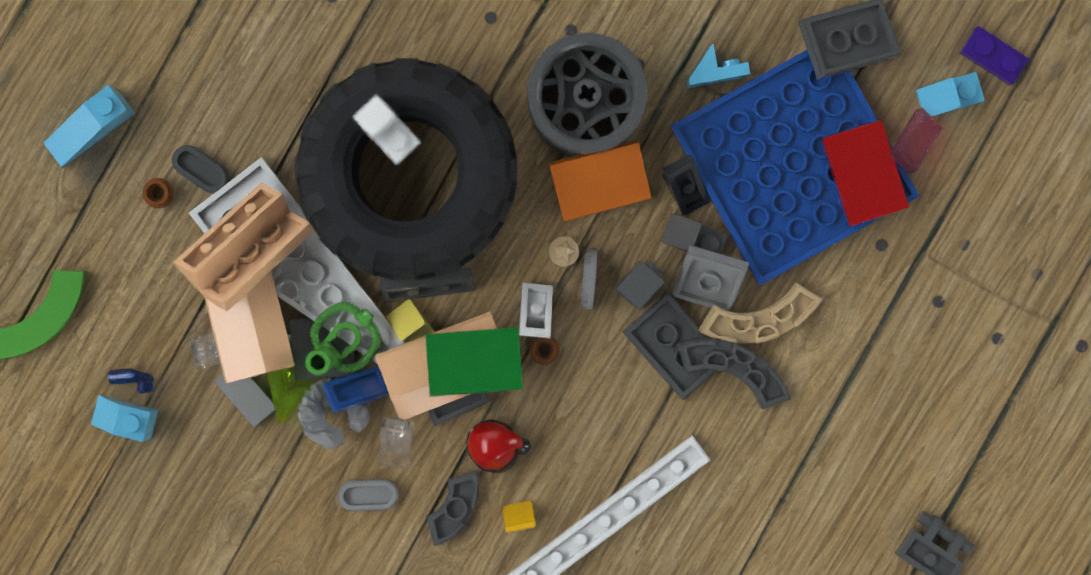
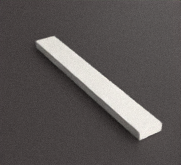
[507,435,711,575]

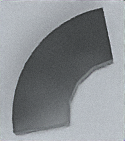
[426,470,479,546]

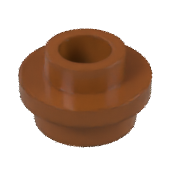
[143,178,174,208]
[529,336,560,365]

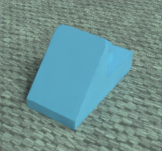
[686,44,750,89]
[915,72,985,119]

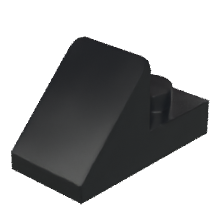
[662,154,710,216]

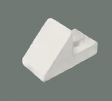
[353,95,421,164]
[518,283,553,338]

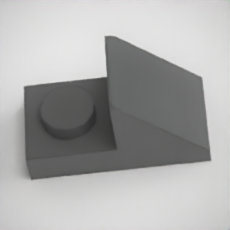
[660,213,729,254]

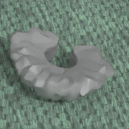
[297,377,371,450]

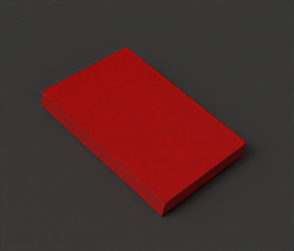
[821,120,909,226]

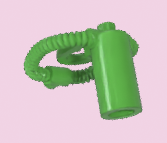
[305,301,381,375]

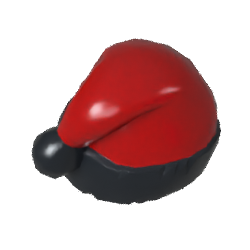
[466,419,531,473]

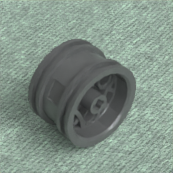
[527,32,648,157]

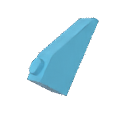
[44,85,136,168]

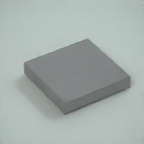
[672,245,749,311]

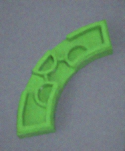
[0,270,86,359]

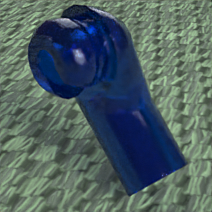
[108,368,154,393]

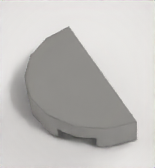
[581,249,597,310]

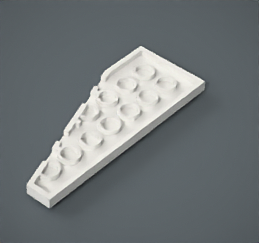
[189,157,405,364]

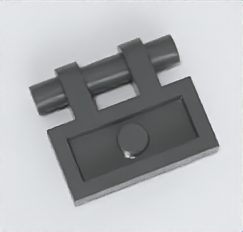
[895,511,974,575]

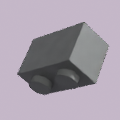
[614,261,665,310]

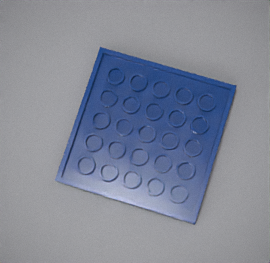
[670,50,919,286]

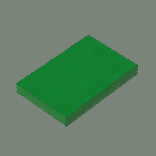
[425,327,523,397]

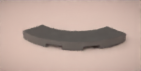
[676,338,791,409]

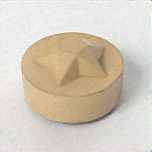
[549,236,579,267]

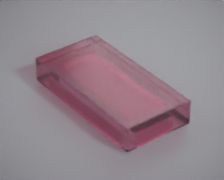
[889,108,942,174]

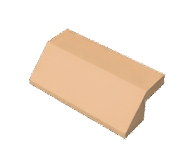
[173,183,314,311]
[205,271,295,384]
[375,311,497,421]

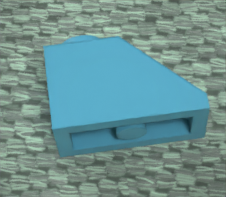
[91,395,159,442]

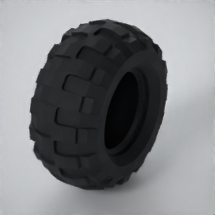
[295,58,517,280]

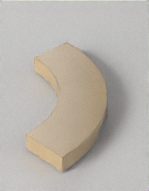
[698,283,823,343]

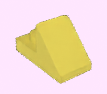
[386,299,435,344]

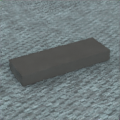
[380,268,475,302]

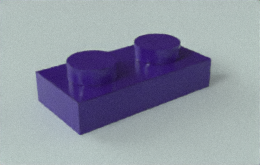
[959,26,1029,86]

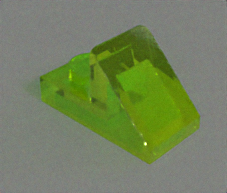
[267,368,311,424]

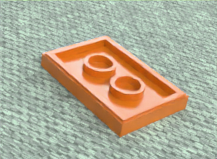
[548,139,652,222]

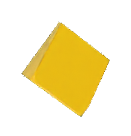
[503,500,536,533]

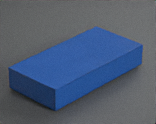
[322,365,389,414]

